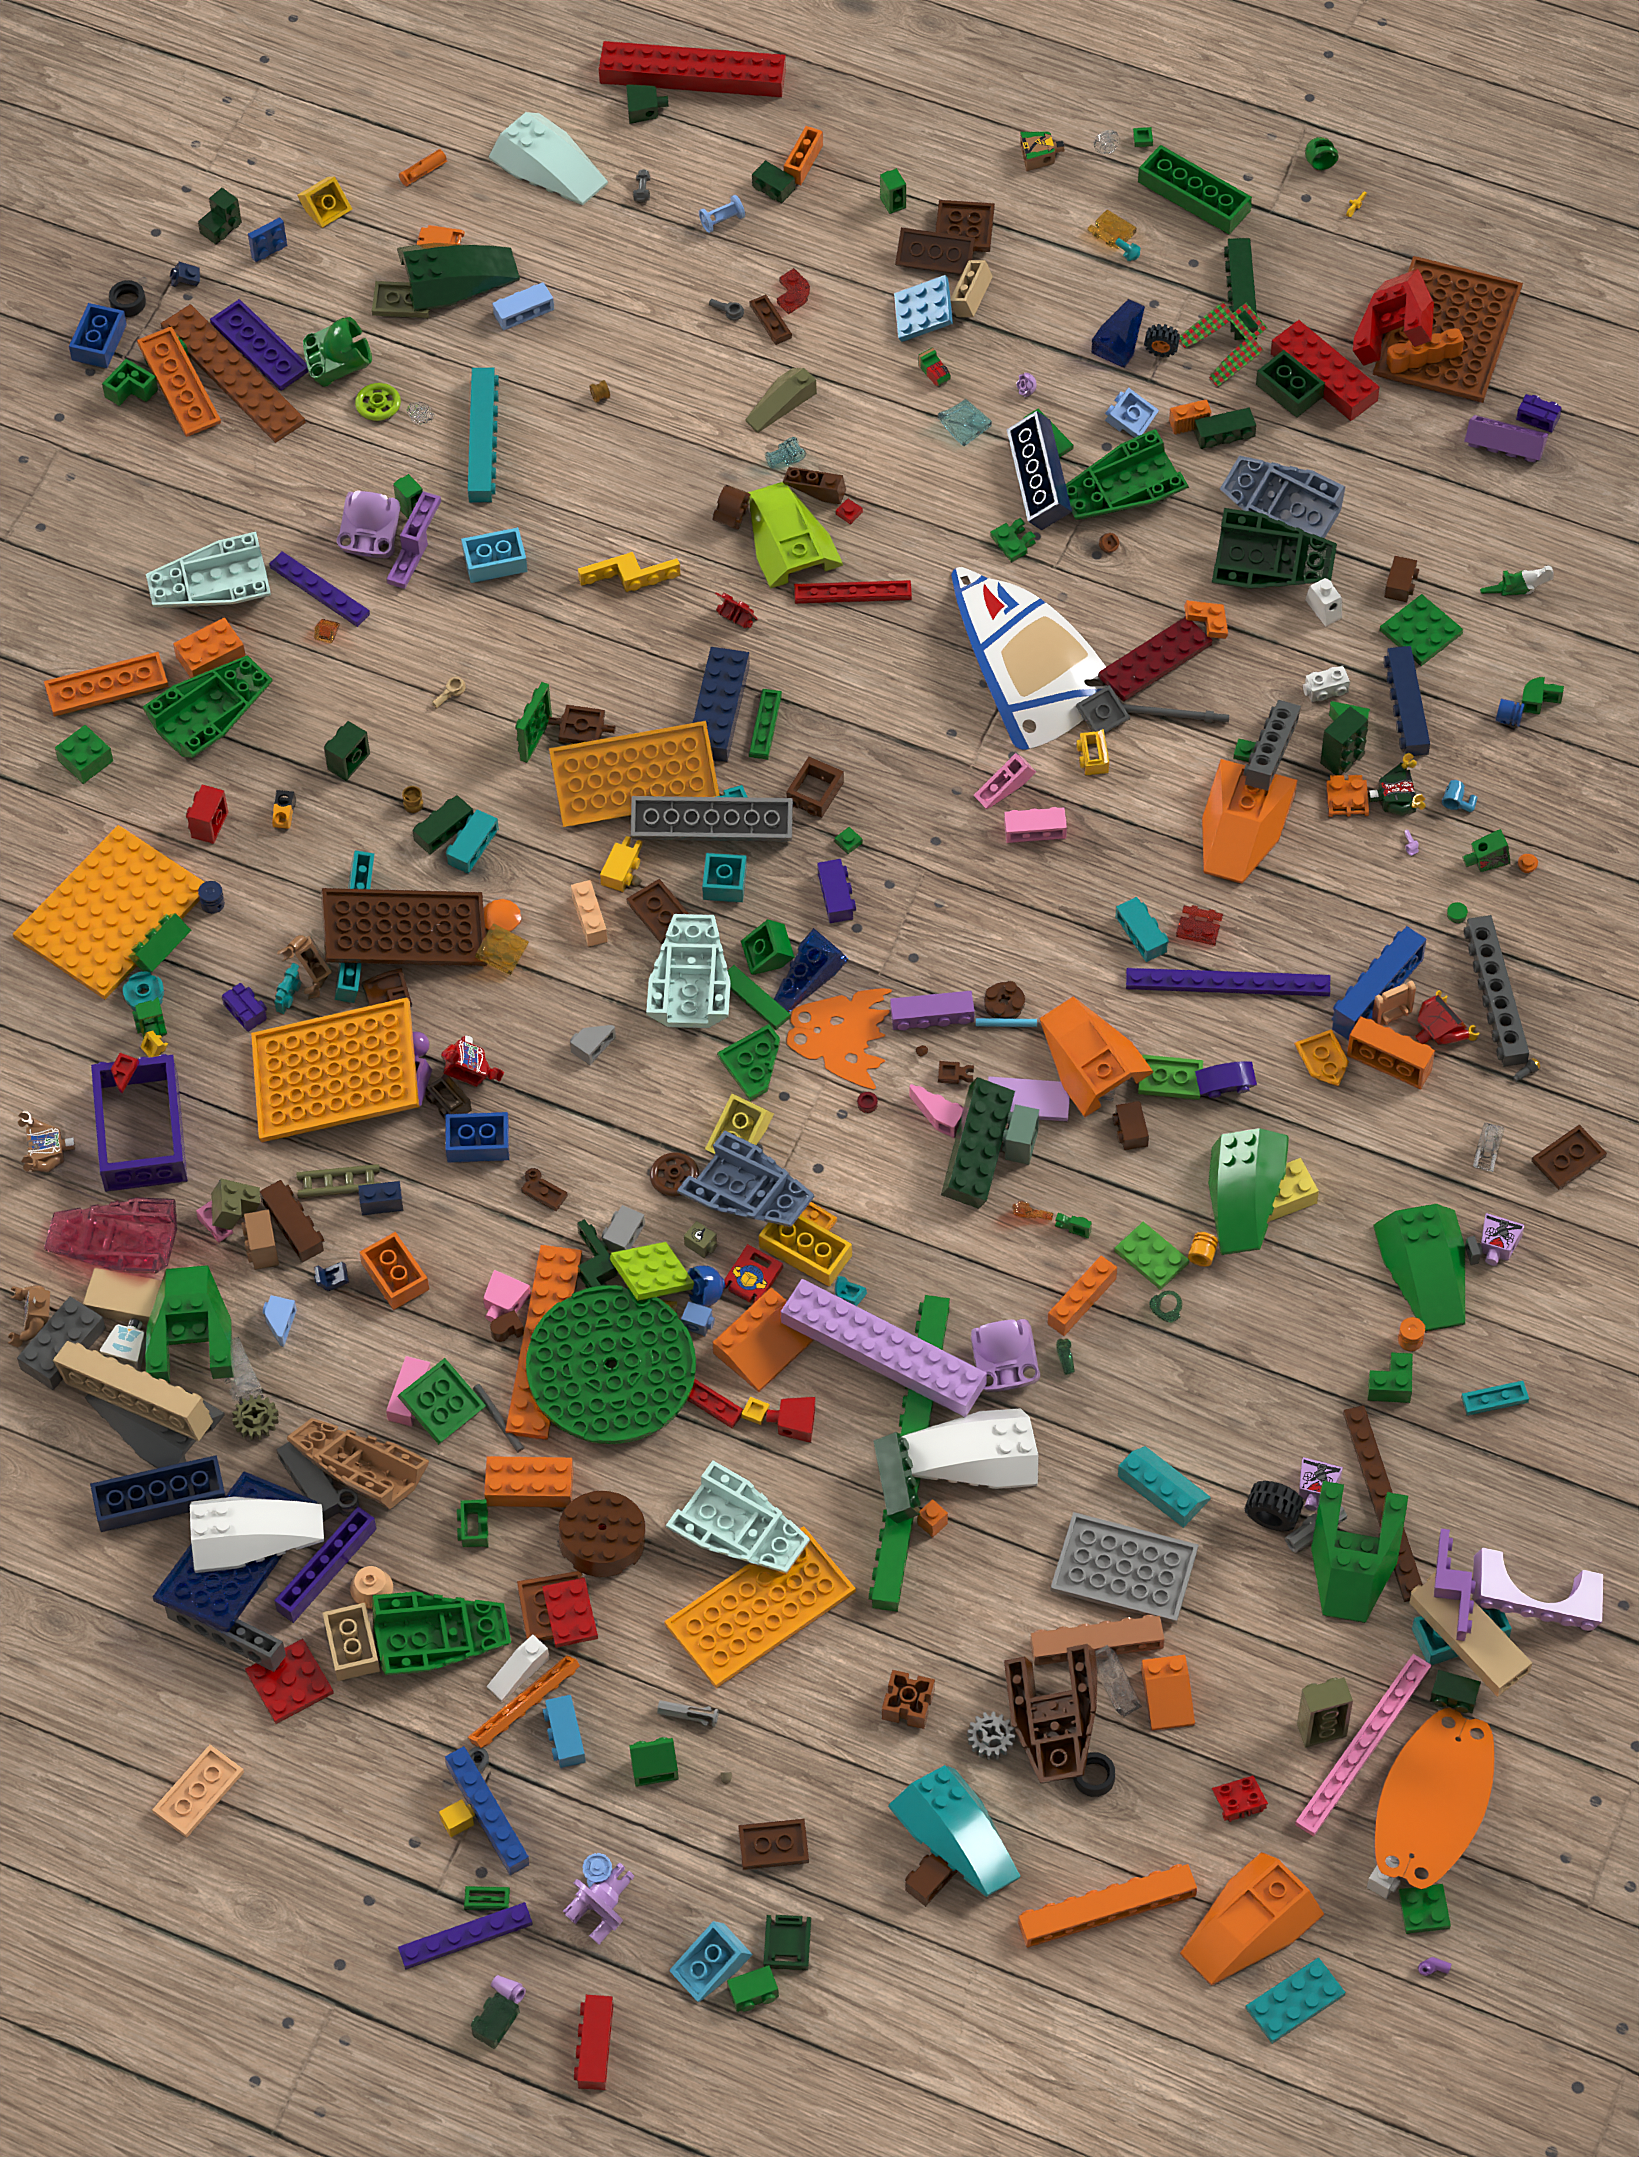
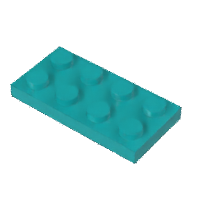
[1245,1957,1346,2044]

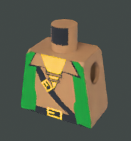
[1020,132,1065,171]

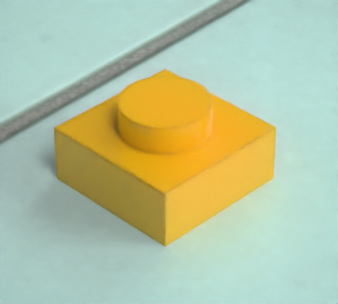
[741,1397,770,1425]

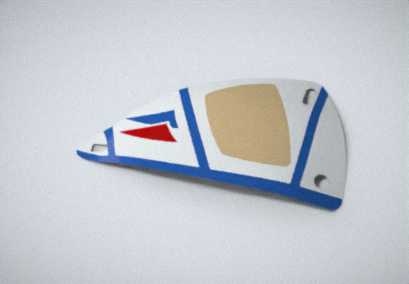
[951,567,1107,750]

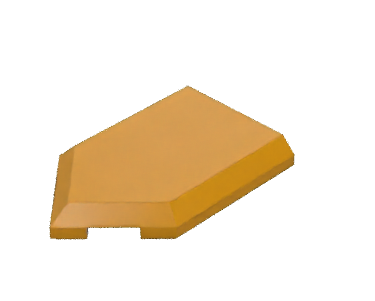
[1294,1029,1349,1087]

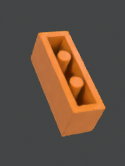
[784,126,823,186]

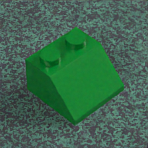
[741,919,795,975]

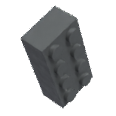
[17,1296,106,1390]

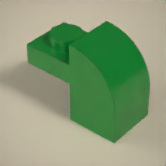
[1521,677,1564,714]

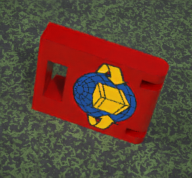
[724,1244,784,1304]

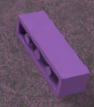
[890,991,974,1030]

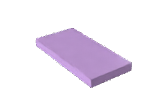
[988,1077,1070,1122]

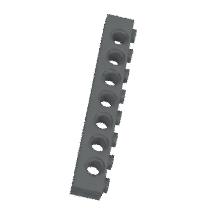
[1464,915,1529,1067]

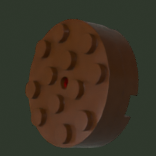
[559,1491,645,1577]

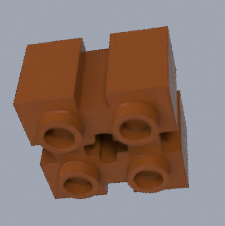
[882,1670,935,1729]

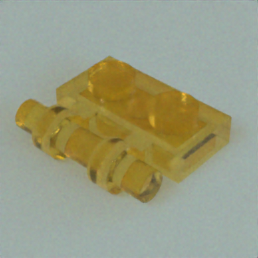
[1088,210,1137,249]

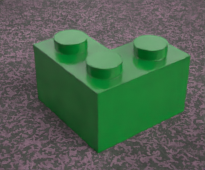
[102,359,158,406]
[1367,1352,1413,1403]

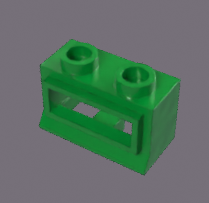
[132,997,167,1039]
[457,1499,489,1548]

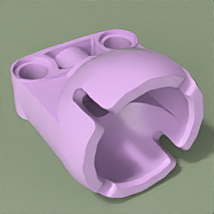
[337,491,400,558]
[971,1319,1040,1392]

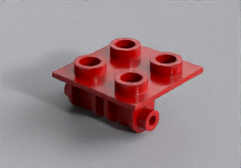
[715,592,758,628]
[1212,1776,1268,1822]

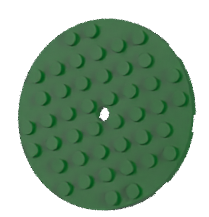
[526,1285,696,1444]

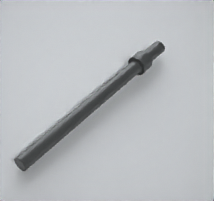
[1122,704,1230,723]

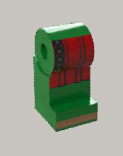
[918,347,951,386]

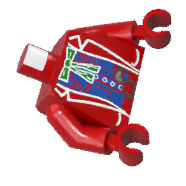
[441,1036,504,1087]

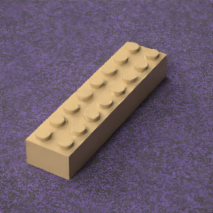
[53,1341,213,1441]

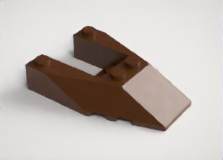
[1004,1644,1098,1784]

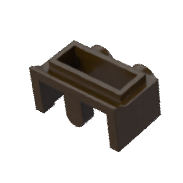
[426,1074,472,1119]

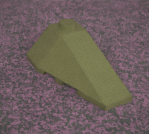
[746,368,817,433]

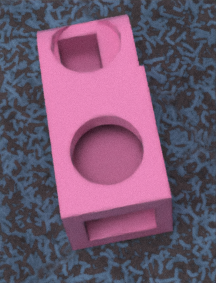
[196,1200,233,1243]

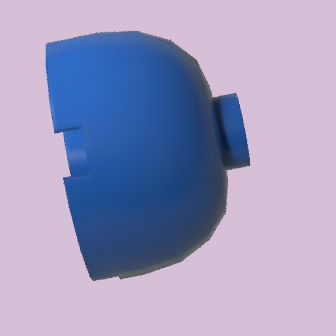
[688,1266,725,1307]

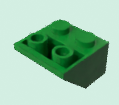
[629,1737,679,1787]

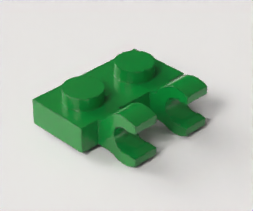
[990,518,1036,563]

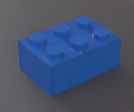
[69,303,127,368]
[446,1112,509,1163]

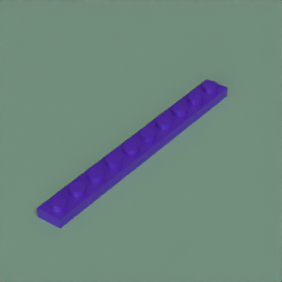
[1126,968,1331,996]

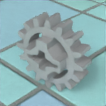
[967,1712,1015,1760]

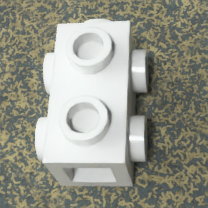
[1303,666,1350,702]

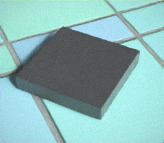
[1076,685,1130,734]

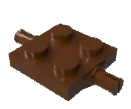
[548,705,616,744]

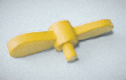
[1346,191,1367,217]

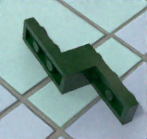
[577,1219,618,1288]

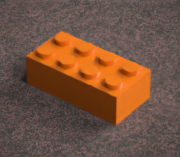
[1347,1016,1435,1090]
[484,1456,574,1507]

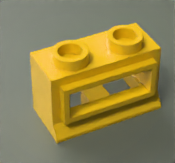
[1076,729,1109,776]

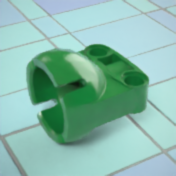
[303,317,372,387]

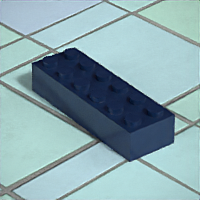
[1006,411,1072,530]
[693,647,750,762]
[90,1455,226,1532]

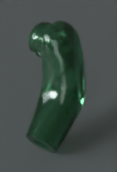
[1056,1338,1075,1375]

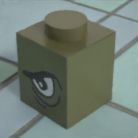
[684,1221,718,1258]

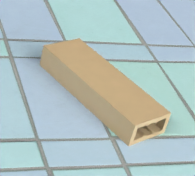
[83,1268,162,1326]
[1410,1572,1532,1697]

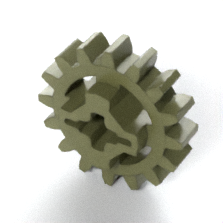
[232,1395,279,1440]

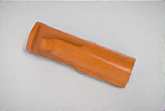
[399,149,447,186]

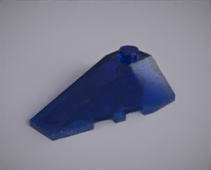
[774,928,849,1012]

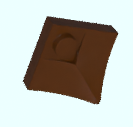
[362,968,412,1007]

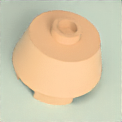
[350,1566,393,1609]

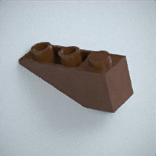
[783,467,846,505]

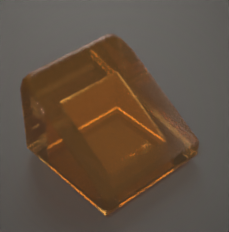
[314,619,340,643]

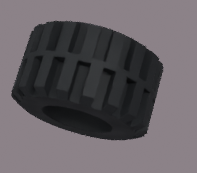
[1244,1481,1304,1531]

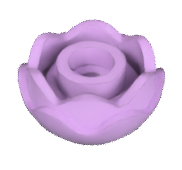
[1016,372,1037,397]

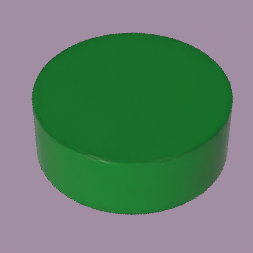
[1447,902,1468,923]

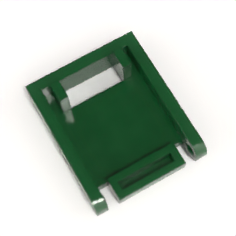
[763,1915,811,1970]

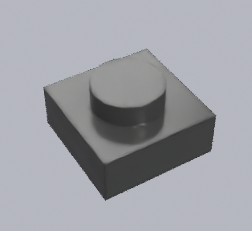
[1465,1236,1483,1265]

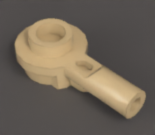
[432,677,466,708]

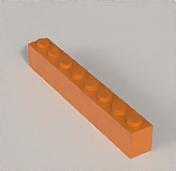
[1018,1864,1197,1948]

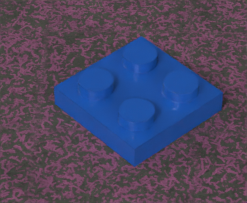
[248,217,287,262]

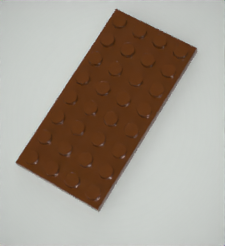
[321,888,488,966]

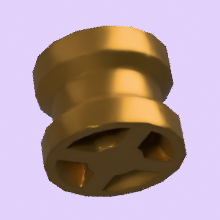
[589,380,610,403]

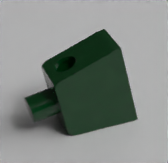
[626,85,669,124]

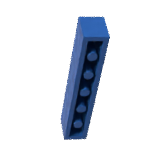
[445,1746,529,1875]

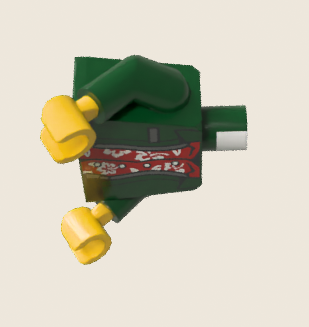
[1368,753,1426,816]

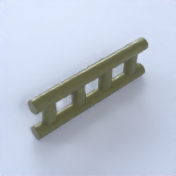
[296,1164,381,1198]

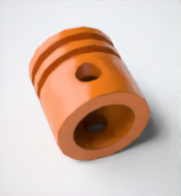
[1398,1317,1425,1351]

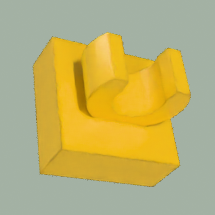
[140,1031,168,1057]

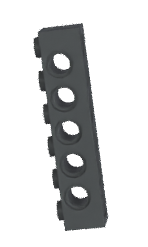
[1243,700,1301,791]
[164,1588,286,1672]

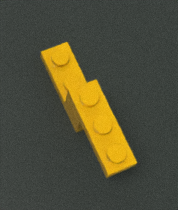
[578,552,681,592]

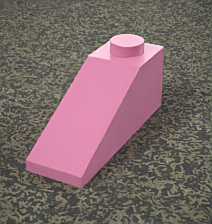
[974,753,1036,809]

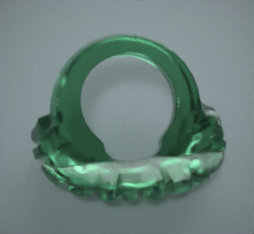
[1149,1290,1183,1323]

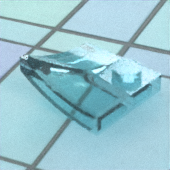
[938,399,992,446]

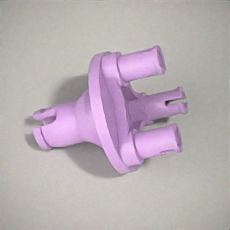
[563,1863,634,1945]

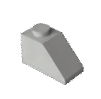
[570,1025,616,1065]

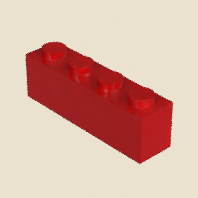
[574,1994,614,2090]

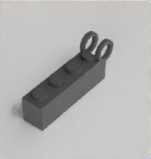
[276,1442,359,1522]

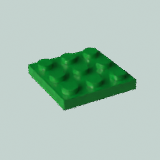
[1379,594,1463,666]
[515,682,552,763]
[397,1358,486,1445]

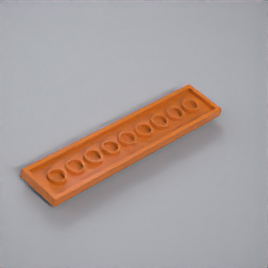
[505,1245,582,1440]

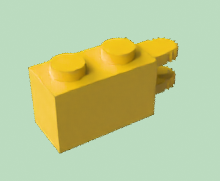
[600,836,643,892]

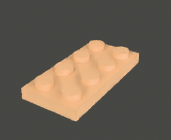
[152,1745,244,1838]

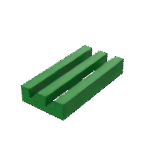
[464,1886,510,1911]

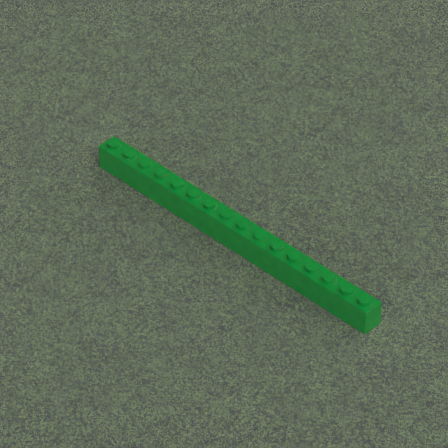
[868,1295,950,1612]

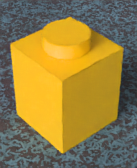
[439,1799,475,1838]

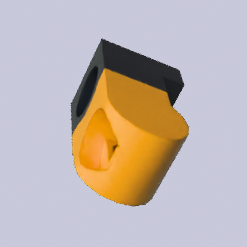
[272,790,297,829]

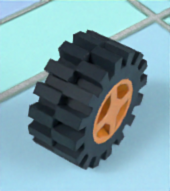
[1144,324,1180,357]

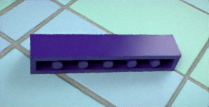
[274,1507,376,1623]

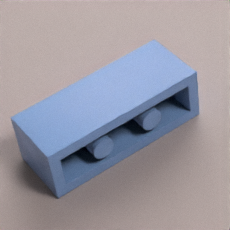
[492,282,554,331]

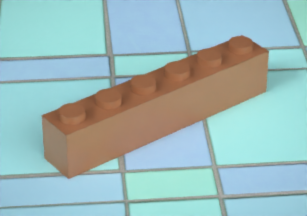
[1030,1615,1164,1666]

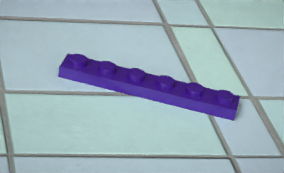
[269,551,370,627]
[398,1902,533,1970]

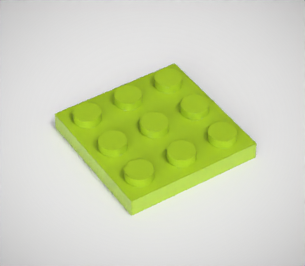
[610,1242,694,1301]

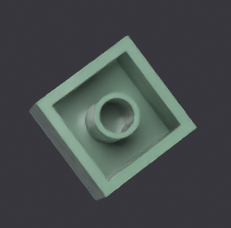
[1002,1104,1040,1165]

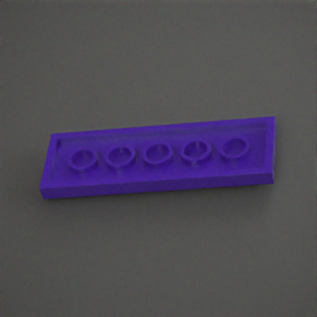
[210,299,309,391]

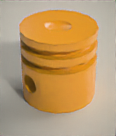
[1188,1232,1218,1267]

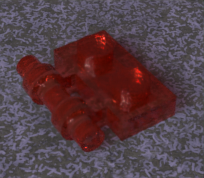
[1176,905,1223,946]

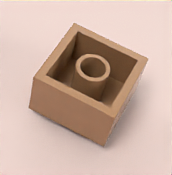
[241,1209,279,1270]

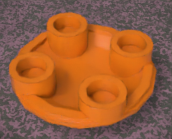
[484,899,521,936]

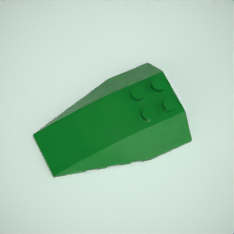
[1208,1128,1289,1255]
[1373,1204,1465,1332]
[372,1591,511,1675]

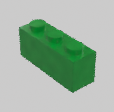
[128,913,192,972]

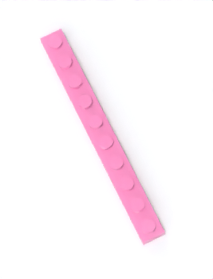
[1295,1654,1432,1837]

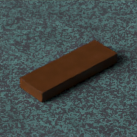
[749,295,792,345]

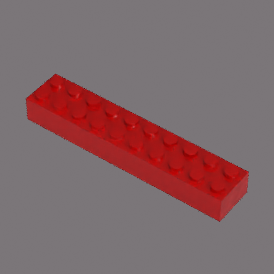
[599,41,786,98]

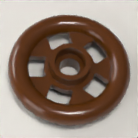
[650,1152,699,1197]

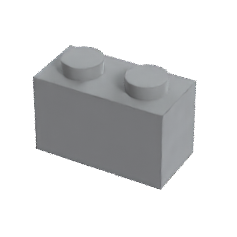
[601,1205,645,1252]

